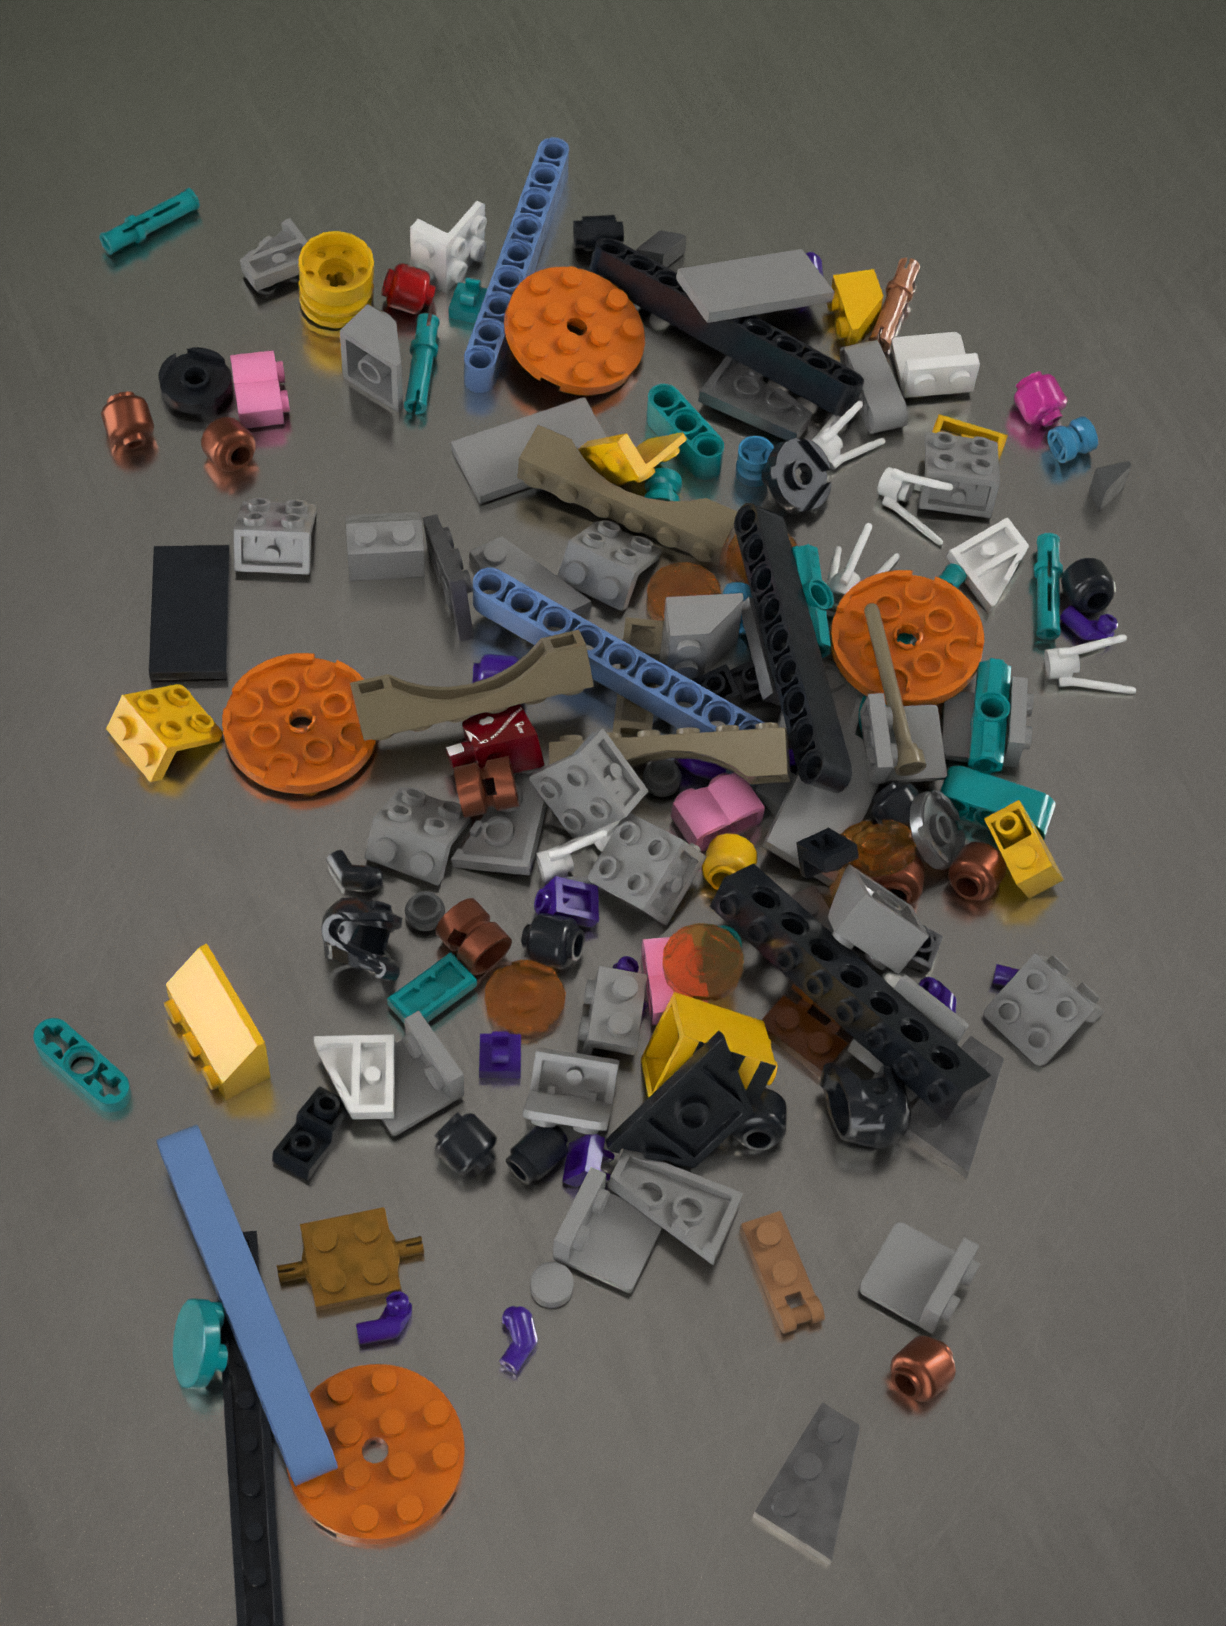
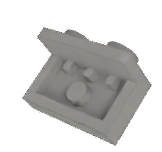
[577,966,648,1055]

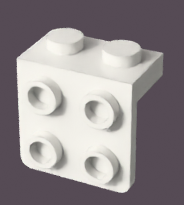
[410,201,487,294]
[891,332,980,398]

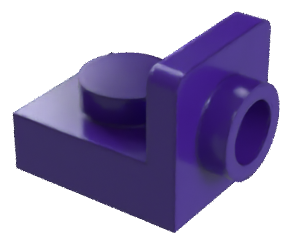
[534,876,599,928]

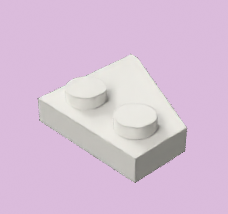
[946,517,1029,613]
[314,1034,396,1119]

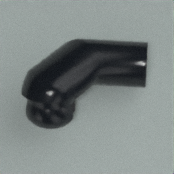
[326,850,384,892]

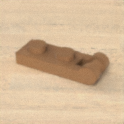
[740,1211,825,1334]

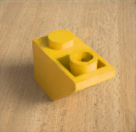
[827,269,883,346]
[984,800,1064,899]

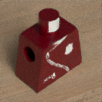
[446,704,545,780]

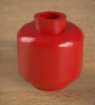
[381,263,436,315]

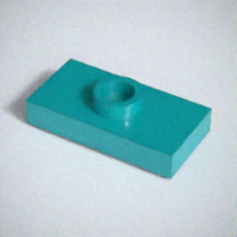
[387,952,477,1024]

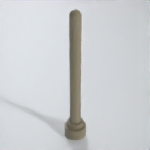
[864,603,926,776]

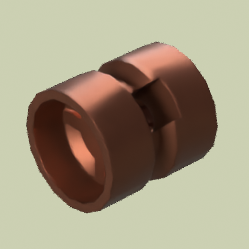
[454,756,519,818]
[436,898,512,975]

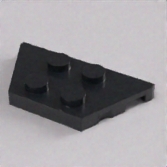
[606,1031,754,1168]

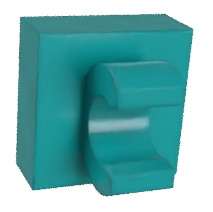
[448,277,488,323]

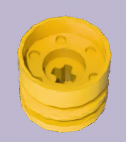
[298,231,374,329]

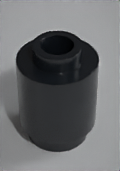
[573,215,624,252]
[506,1125,568,1184]

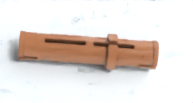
[868,257,920,352]

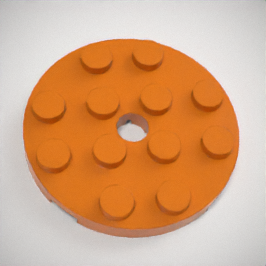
[504,266,645,395]
[830,570,984,706]
[222,653,377,794]
[286,1364,465,1544]

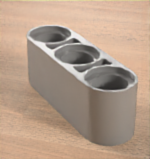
[839,340,908,434]

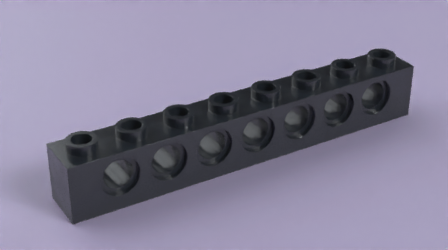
[709,864,992,1121]

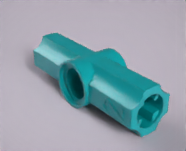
[792,544,834,659]
[968,658,1012,775]

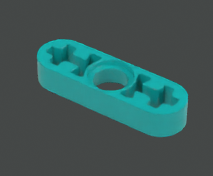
[33,1018,131,1112]

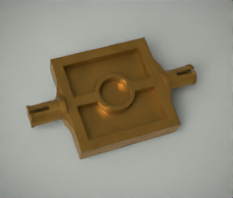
[276,1207,425,1311]

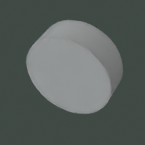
[530,1262,574,1308]

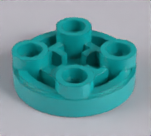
[173,1298,228,1389]

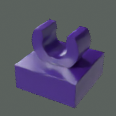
[479,1031,521,1079]
[562,1134,615,1187]

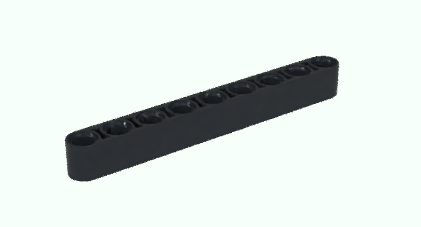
[588,238,864,417]
[734,503,852,793]

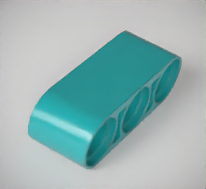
[646,384,724,480]
[940,766,1056,840]

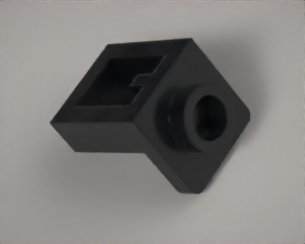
[796,827,859,878]

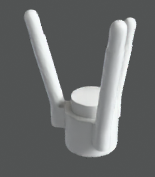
[812,401,885,470]
[877,467,953,546]
[826,523,900,607]
[1044,634,1136,694]
[536,830,607,884]

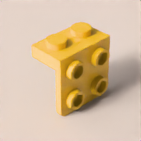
[578,432,687,486]
[106,684,223,782]

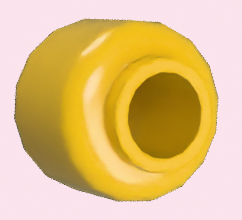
[702,833,757,890]

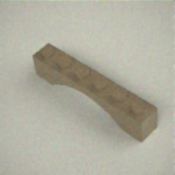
[517,425,738,566]
[350,629,594,741]
[549,722,791,784]

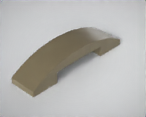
[612,617,664,737]

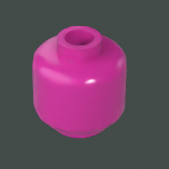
[1013,371,1068,428]

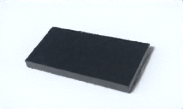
[149,545,230,680]

